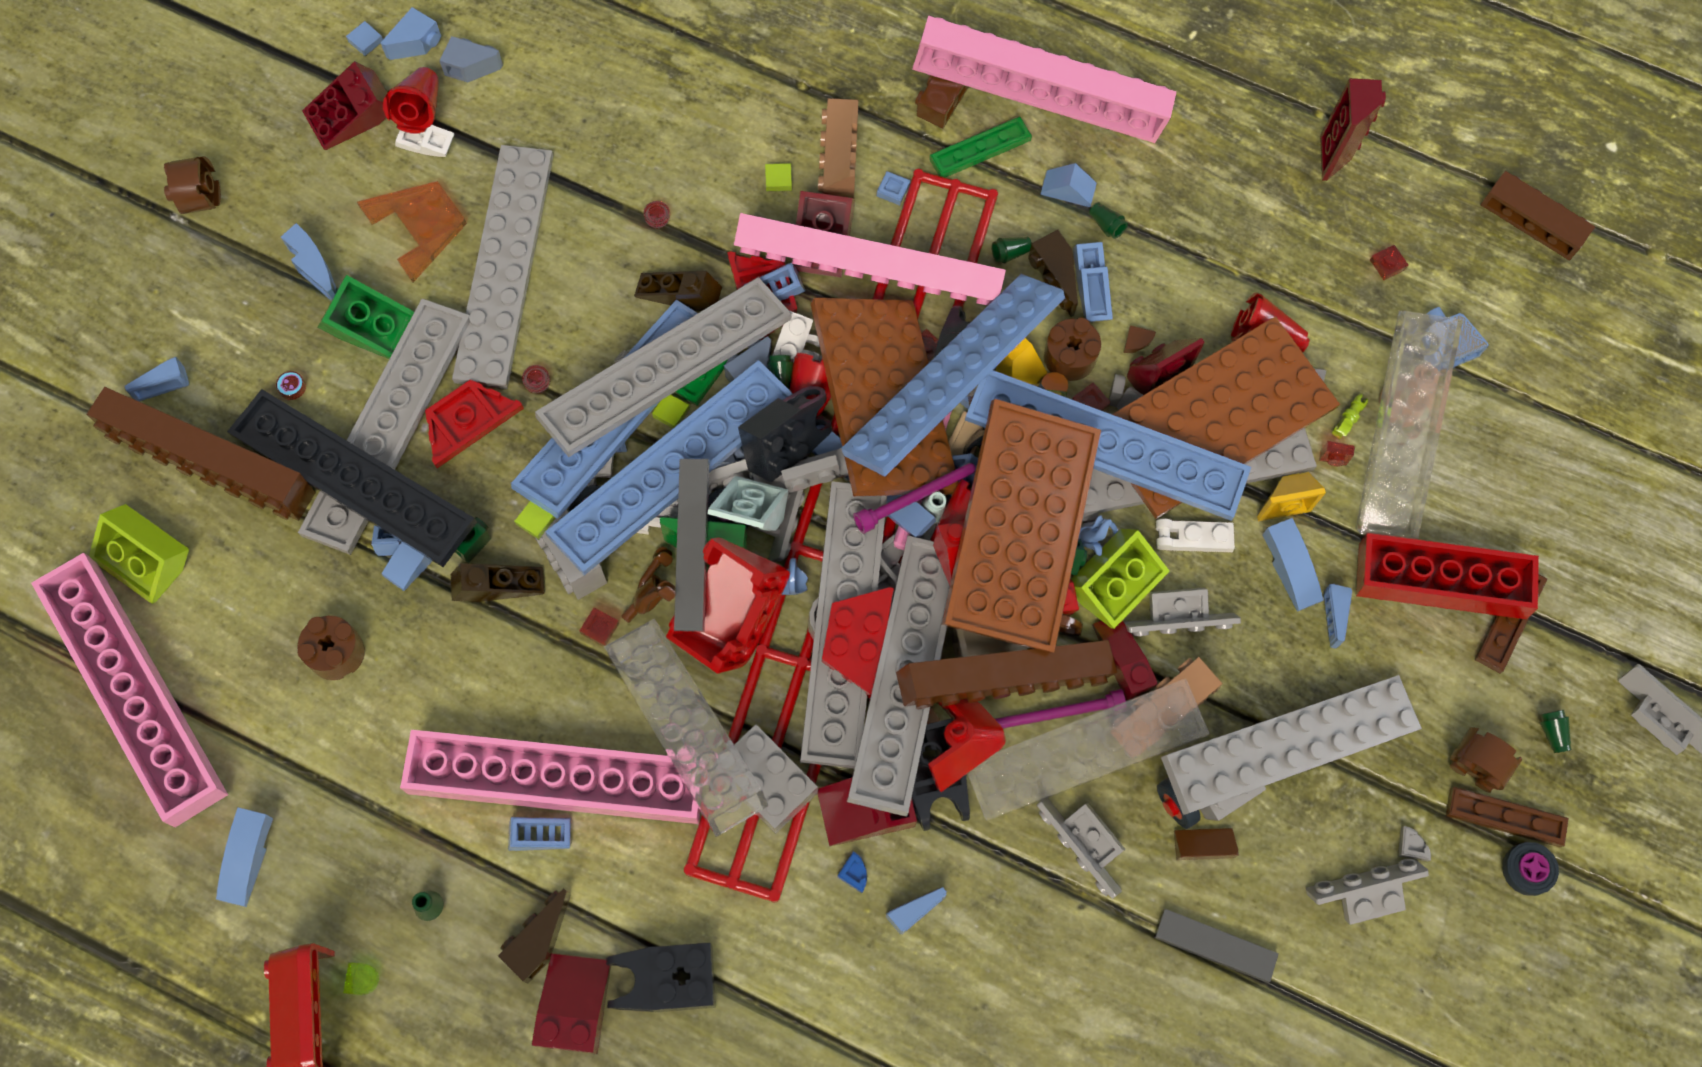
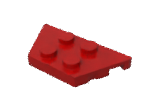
[727,251,797,340]
[425,379,524,469]
[821,587,894,697]

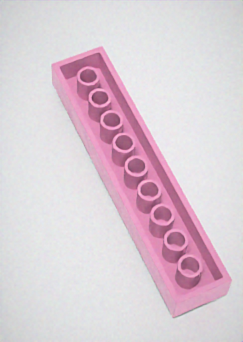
[912,16,1176,143]
[734,213,1006,306]
[31,553,228,827]
[400,730,706,824]

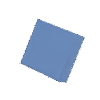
[346,21,383,56]
[876,171,911,206]

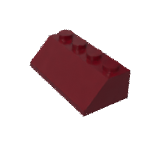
[1320,78,1386,181]

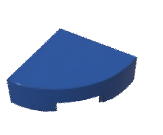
[837,851,867,893]

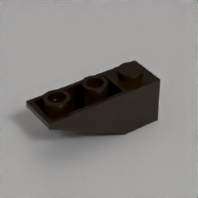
[1028,230,1078,317]
[634,271,722,311]
[450,563,544,602]
[498,888,571,984]

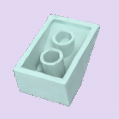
[708,476,788,531]

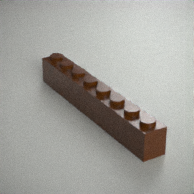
[896,640,1117,709]

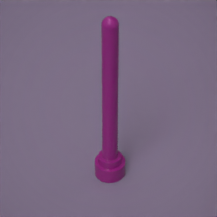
[853,463,976,534]
[995,689,1126,729]

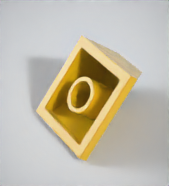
[996,338,1048,384]
[1257,472,1326,522]

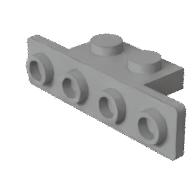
[753,448,848,493]
[750,456,809,563]
[1124,587,1241,636]
[1619,664,1702,755]
[1037,798,1125,899]
[1306,859,1429,925]

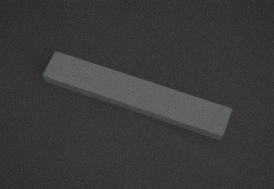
[674,459,710,632]

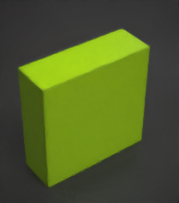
[765,163,792,191]
[652,394,690,428]
[514,501,555,540]

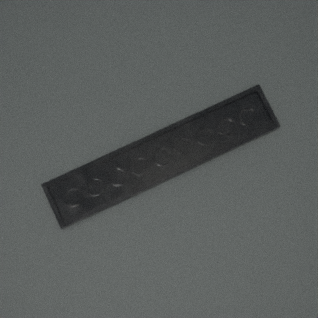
[227,389,477,567]

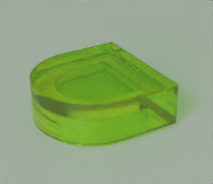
[343,962,379,995]

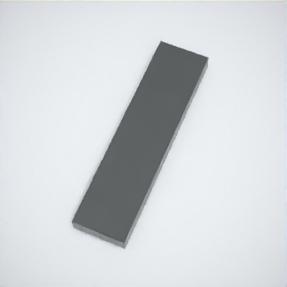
[1154,909,1279,983]

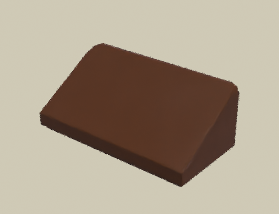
[1174,828,1239,860]

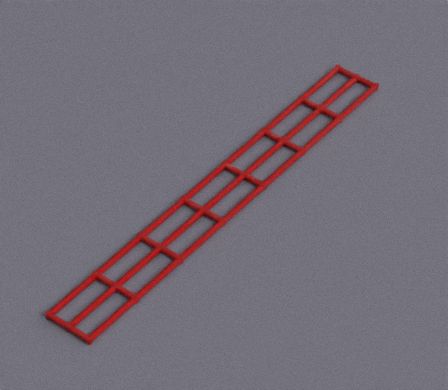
[684,169,998,903]

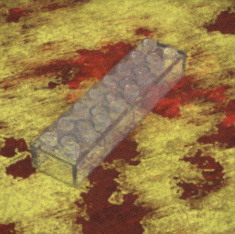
[1355,310,1463,539]
[604,618,769,837]
[968,678,1209,821]

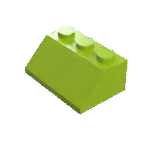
[89,504,189,604]
[1071,528,1170,629]

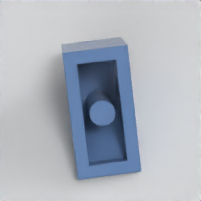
[381,7,441,60]

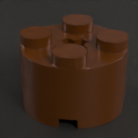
[164,156,221,214]
[1044,318,1101,381]
[297,616,365,680]
[1450,727,1522,793]

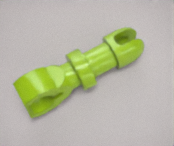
[1332,394,1368,440]

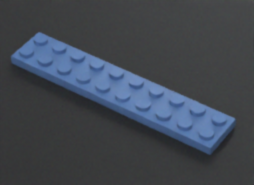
[841,274,1065,477]
[511,300,698,519]
[545,360,793,576]
[965,370,1251,521]

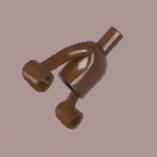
[621,546,676,623]

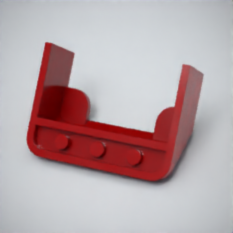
[867,695,1006,792]
[264,943,335,1067]

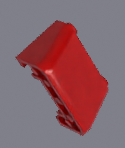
[666,537,790,674]

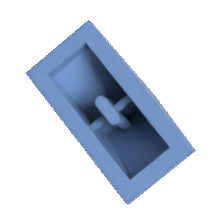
[1040,163,1097,207]

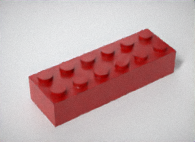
[1356,533,1539,619]

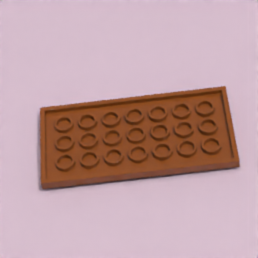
[811,298,959,496]
[1112,316,1340,519]
[941,399,1101,653]

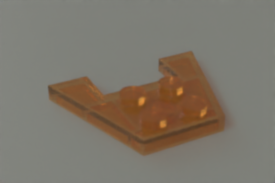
[357,181,467,283]

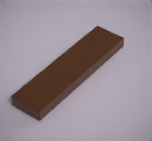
[1475,574,1547,674]
[1446,787,1569,848]

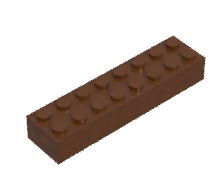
[86,386,315,521]

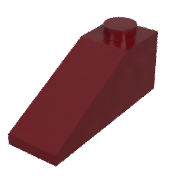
[1092,620,1158,702]

